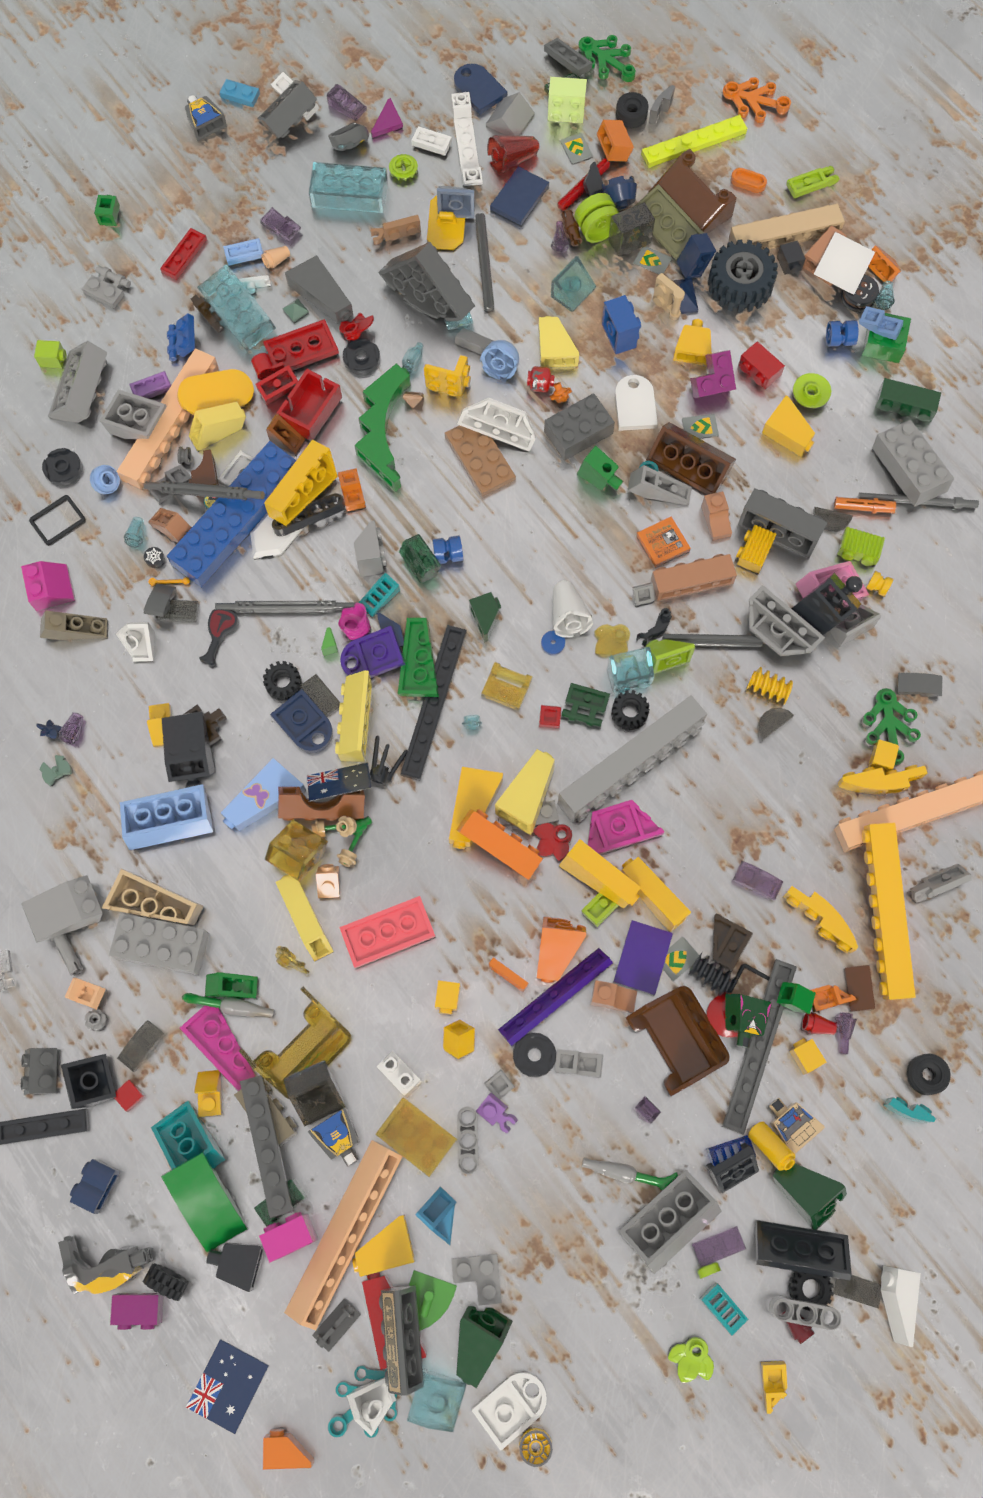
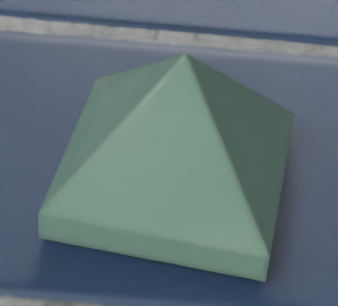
[282,298,309,322]

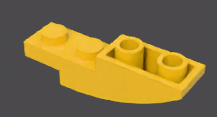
[838,765,928,795]
[783,886,858,953]

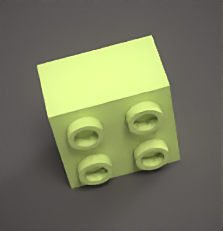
[548,77,587,123]

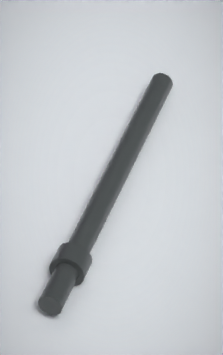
[858,492,979,509]

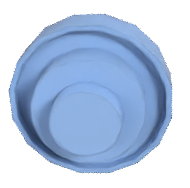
[90,465,120,495]

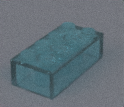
[309,162,388,213]
[197,264,276,351]

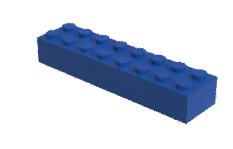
[167,441,296,588]

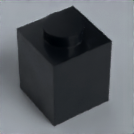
[777,241,806,275]

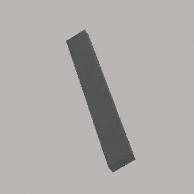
[721,959,797,1135]

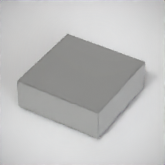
[484,1069,515,1100]

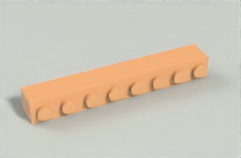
[117,348,219,490]
[834,770,983,852]
[284,1140,403,1330]

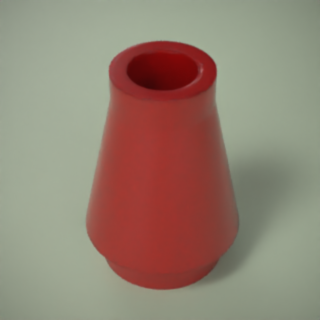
[802,1012,837,1035]

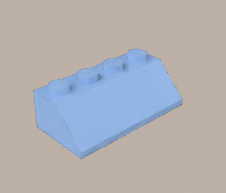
[120,784,213,850]

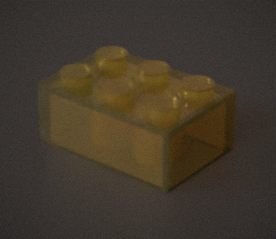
[375,1097,457,1177]

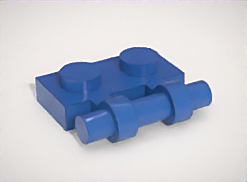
[167,313,195,361]

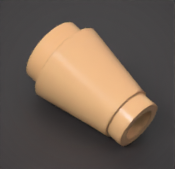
[261,246,290,269]

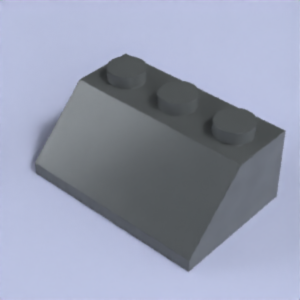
[257,80,317,138]

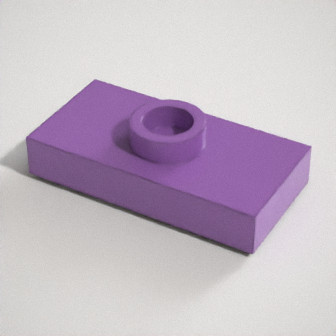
[129,371,171,399]

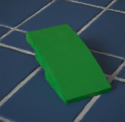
[161,1151,248,1252]

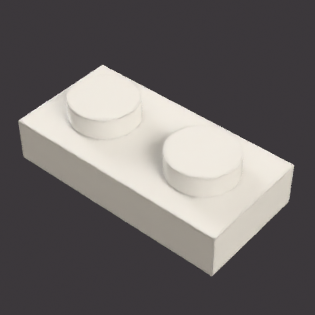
[411,126,452,156]

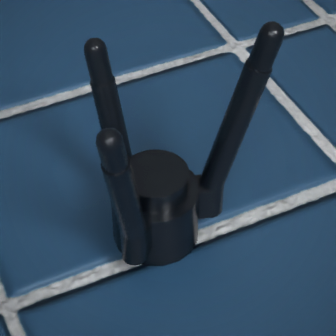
[369,735,408,785]

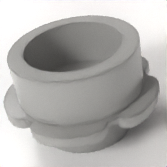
[85,1009,106,1030]

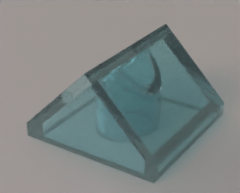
[551,256,596,312]

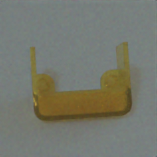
[239,986,351,1099]

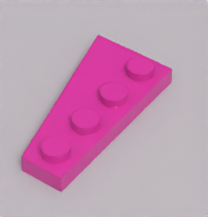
[180,1005,256,1091]

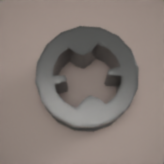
[177,446,191,465]

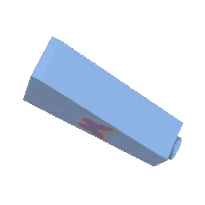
[221,758,306,831]

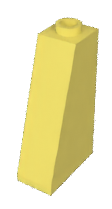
[495,749,555,835]
[275,873,334,962]

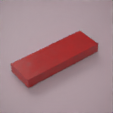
[160,228,207,280]

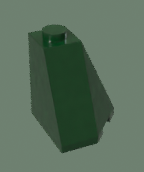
[773,1163,847,1230]
[456,1306,513,1389]

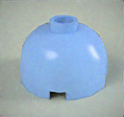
[480,340,519,380]

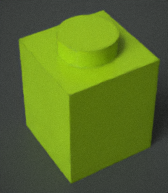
[34,340,67,368]

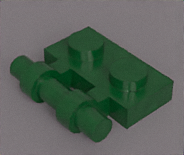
[561,683,610,728]

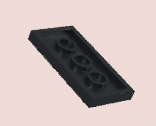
[755,1220,852,1280]

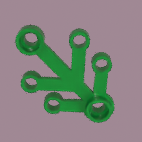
[578,35,636,82]
[862,688,921,767]

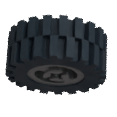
[708,239,778,313]

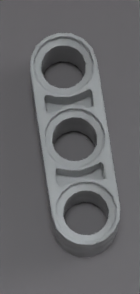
[457,1106,479,1174]
[769,1296,842,1330]

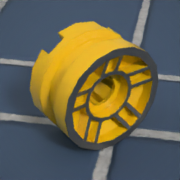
[519,1427,553,1467]

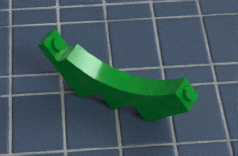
[354,363,411,492]

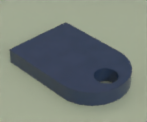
[454,63,508,115]
[270,689,333,753]

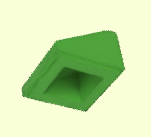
[321,627,338,656]

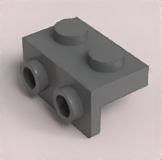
[20,1048,57,1095]

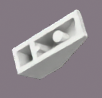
[881,1265,921,1347]

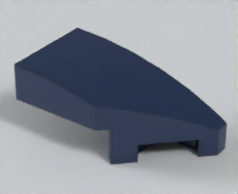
[377,613,404,646]

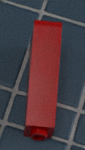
[362,1272,427,1370]

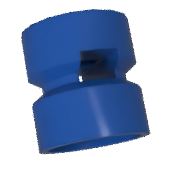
[826,320,859,347]
[432,535,464,565]

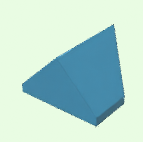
[415,1187,457,1245]

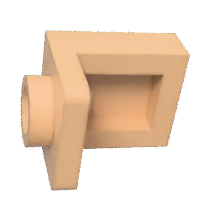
[316,864,340,898]
[65,977,106,1010]

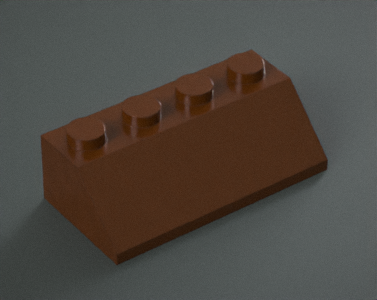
[646,422,736,495]

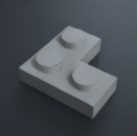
[451,1254,502,1306]

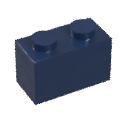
[676,233,716,279]

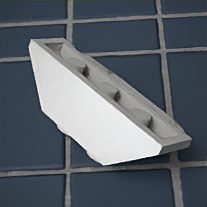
[457,398,536,452]

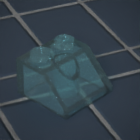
[607,647,654,693]
[407,1368,467,1432]

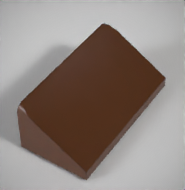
[844,965,875,1012]

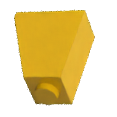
[762,396,815,457]
[352,1214,415,1277]

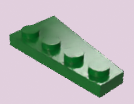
[398,618,439,697]

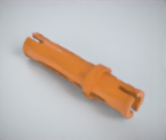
[834,496,896,514]

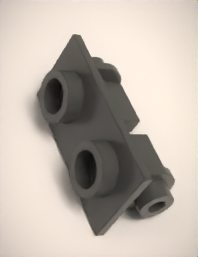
[312,1299,361,1352]

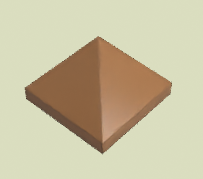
[403,391,424,408]

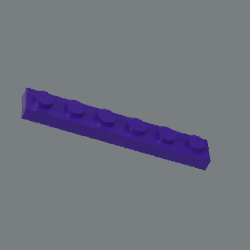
[498,948,613,1046]

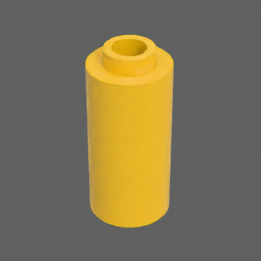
[748,1121,796,1171]

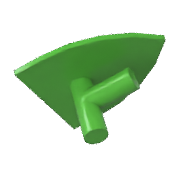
[409,1270,457,1331]

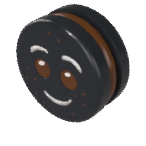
[841,274,879,312]

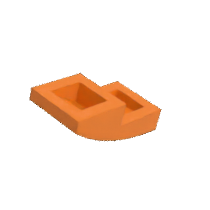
[338,468,366,512]

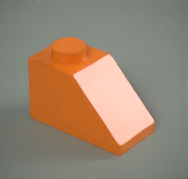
[263,1429,314,1470]

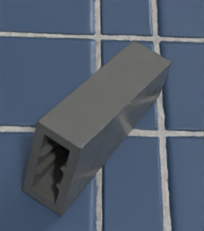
[285,255,353,324]

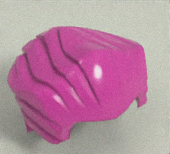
[338,603,371,640]

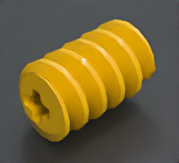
[746,667,793,705]

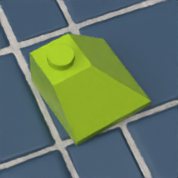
[644,639,695,674]

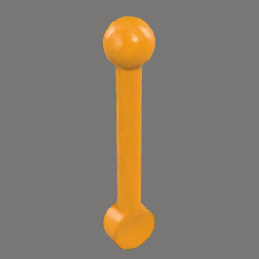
[148,577,190,586]

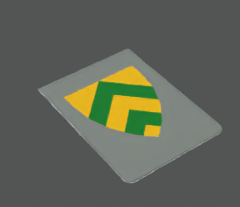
[560,133,593,164]
[633,245,672,275]
[682,414,719,438]
[663,937,699,982]

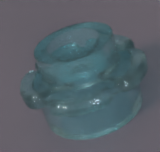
[462,715,482,730]

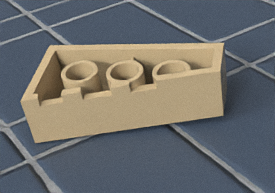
[102,869,204,925]

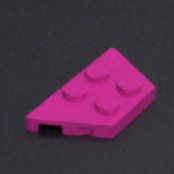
[587,800,664,855]

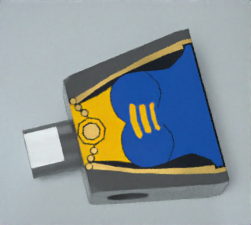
[185,95,227,141]
[308,1108,360,1167]

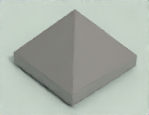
[632,582,655,606]

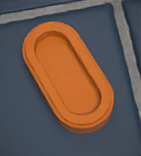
[731,168,767,193]

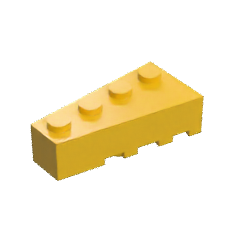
[264,440,338,526]

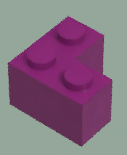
[690,350,736,398]

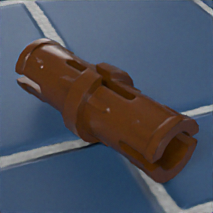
[561,209,583,246]

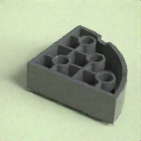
[378,242,475,322]

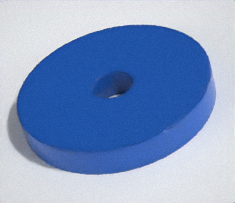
[541,631,565,654]

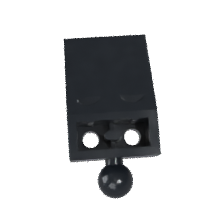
[791,573,863,635]
[162,711,215,788]

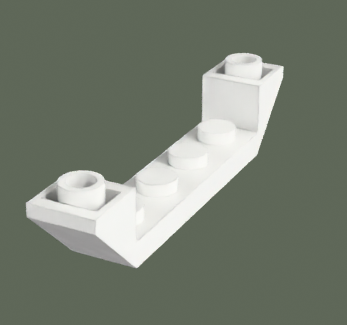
[451,92,483,186]

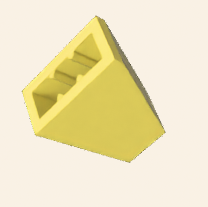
[538,316,579,367]
[189,402,246,451]

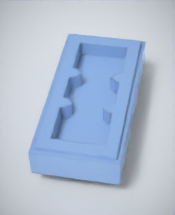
[223,238,263,266]

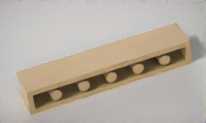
[729,204,845,250]

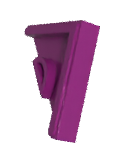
[371,98,403,138]

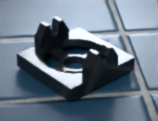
[706,1142,759,1193]

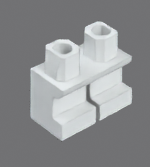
[376,1051,422,1098]

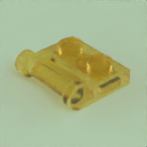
[481,662,533,711]

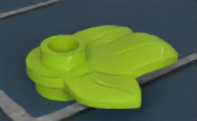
[668,1337,714,1383]

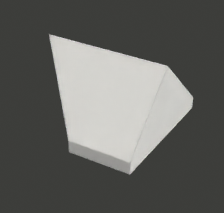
[115,622,155,662]
[347,1377,396,1437]

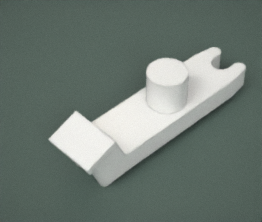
[224,275,271,295]

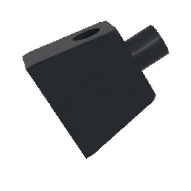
[206,1243,264,1292]

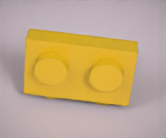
[424,355,471,397]

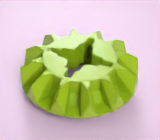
[389,154,418,181]

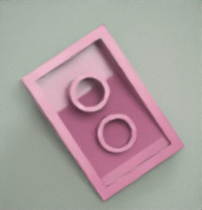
[796,561,869,605]

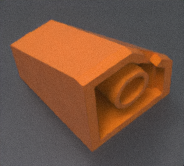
[537,916,586,983]

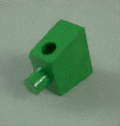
[577,445,624,491]

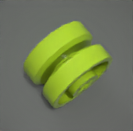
[574,193,622,243]

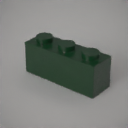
[875,378,942,422]

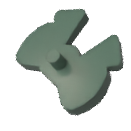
[39,755,72,786]

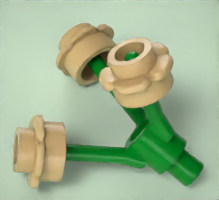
[311,816,372,867]

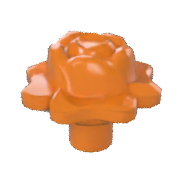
[550,382,572,403]

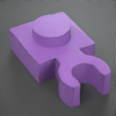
[476,1093,518,1133]

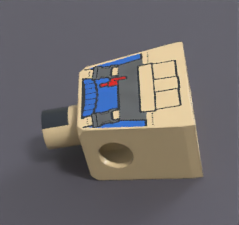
[769,1098,825,1154]

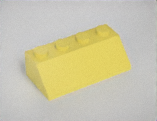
[335,671,372,762]

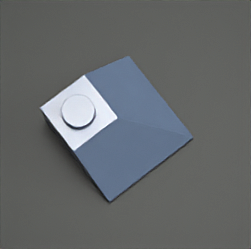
[437,186,475,218]

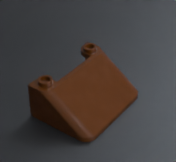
[648,148,737,234]
[625,986,730,1096]

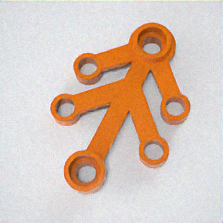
[722,77,791,123]

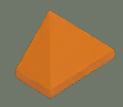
[868,245,901,286]

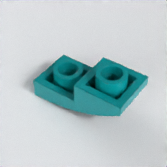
[883,1097,937,1123]

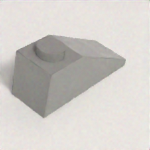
[628,465,692,505]

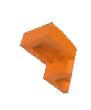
[811,985,856,1012]

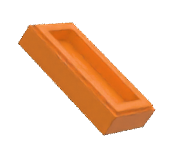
[489,957,529,992]

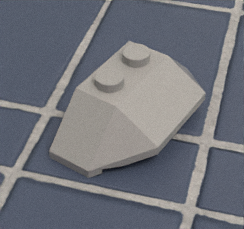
[749,585,825,656]

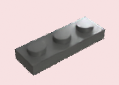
[544,38,592,77]

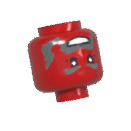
[527,366,555,393]

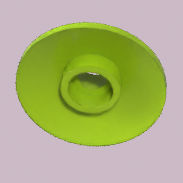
[793,373,832,408]

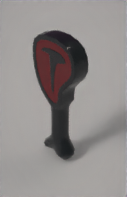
[199,609,239,667]

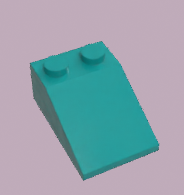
[151,1101,225,1169]

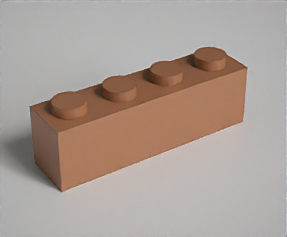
[651,554,737,601]

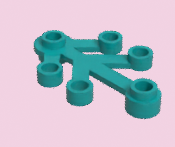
[328,1365,398,1438]

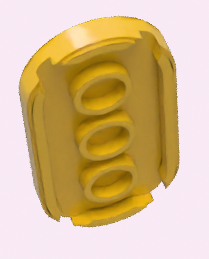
[177,369,254,415]

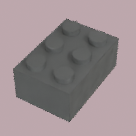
[544,393,615,461]

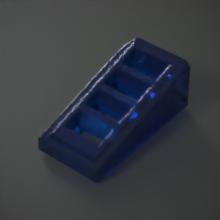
[706,1135,756,1166]

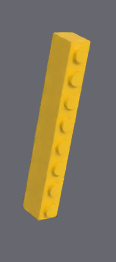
[862,823,916,1000]

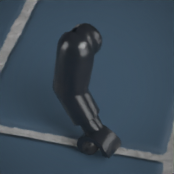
[636,608,672,646]

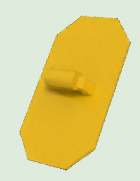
[427,195,465,250]

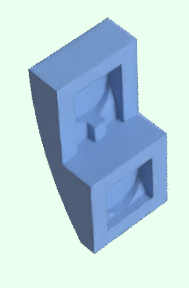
[859,306,903,340]

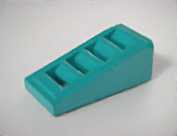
[359,573,400,617]
[699,1282,749,1336]

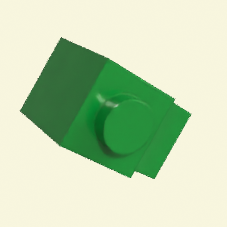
[205,972,258,999]

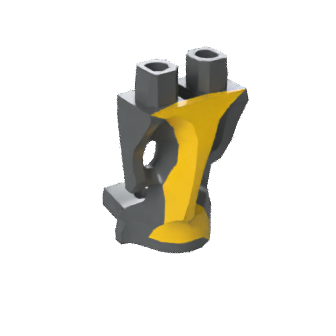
[58,1236,153,1294]

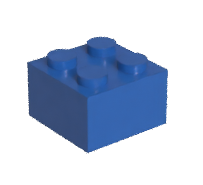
[602,295,641,355]

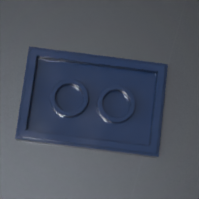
[490,166,549,225]

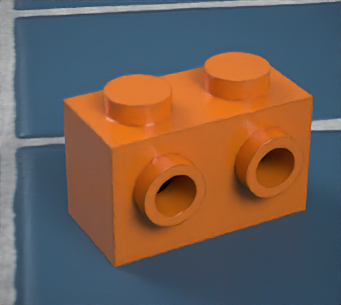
[597,120,634,161]

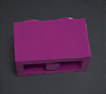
[110,1293,164,1330]

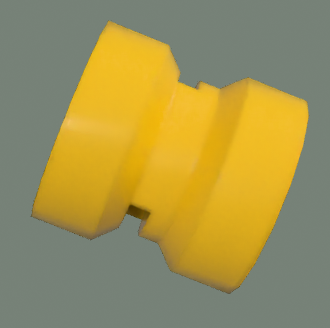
[866,570,894,597]

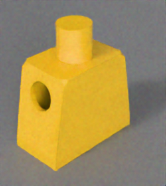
[673,319,712,366]

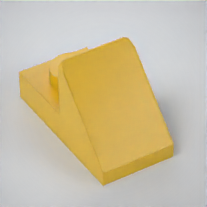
[147,703,172,747]
[194,1070,222,1117]

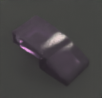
[260,207,301,241]
[733,861,784,900]
[692,1226,746,1267]

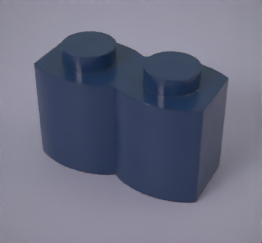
[70,1159,120,1214]

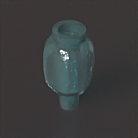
[402,342,424,373]

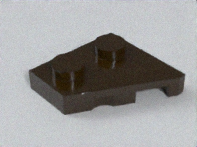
[713,913,753,972]

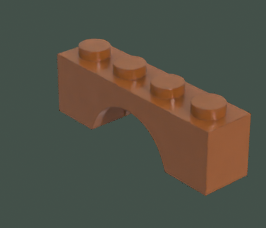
[278,787,365,821]

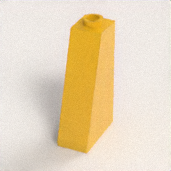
[449,767,503,849]
[559,839,641,909]
[621,857,691,932]

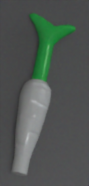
[182,993,274,1018]
[582,1158,678,1191]

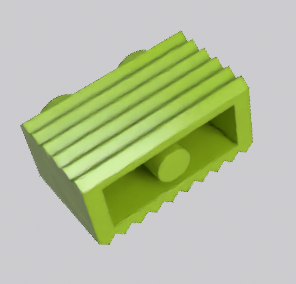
[837,527,885,566]

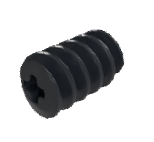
[688,951,739,997]

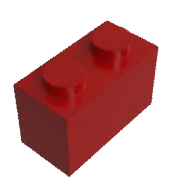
[738,341,785,390]
[255,365,298,406]

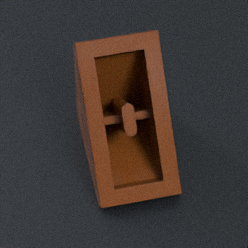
[266,414,305,454]

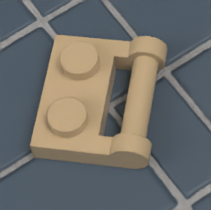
[653,273,685,321]

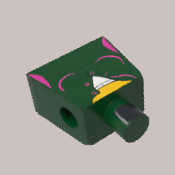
[725,994,772,1048]

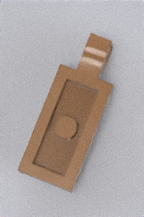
[370,215,421,245]

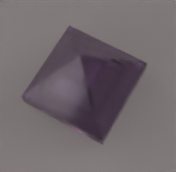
[635,1096,661,1124]

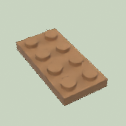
[444,425,516,497]

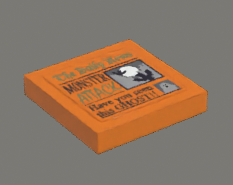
[636,516,691,568]

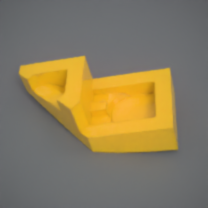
[761,1361,787,1414]

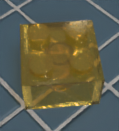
[264,820,328,882]

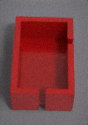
[276,369,342,441]

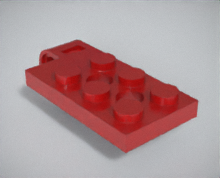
[251,319,339,380]

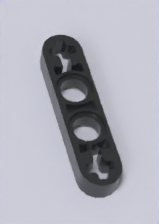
[272,493,345,536]

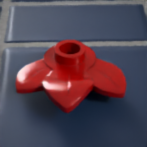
[339,313,374,340]
[533,823,572,861]

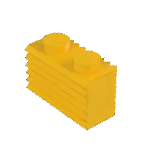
[736,525,776,574]

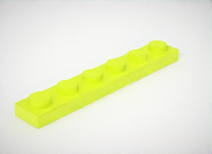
[641,115,748,168]

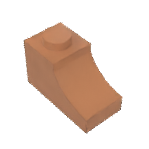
[701,491,732,541]
[148,508,192,543]
[590,980,637,1013]

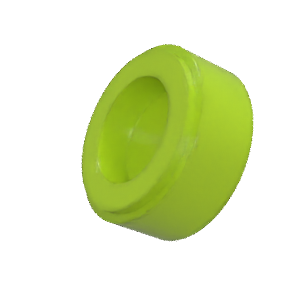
[697,1262,722,1279]

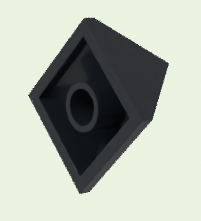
[61,1054,116,1109]

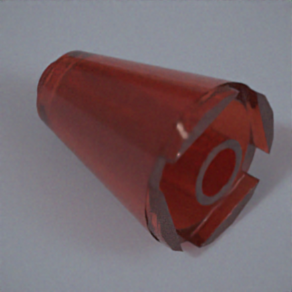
[487,135,540,174]

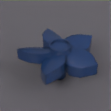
[36,720,62,739]

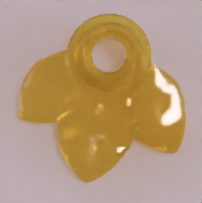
[594,624,630,662]
[275,946,309,974]

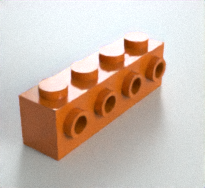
[456,809,543,880]

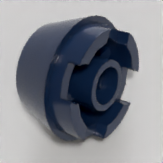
[602,176,637,210]

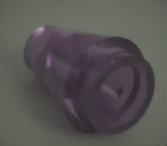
[58,712,84,744]

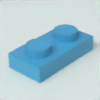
[219,79,260,107]

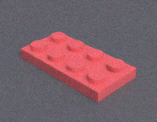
[339,896,436,968]

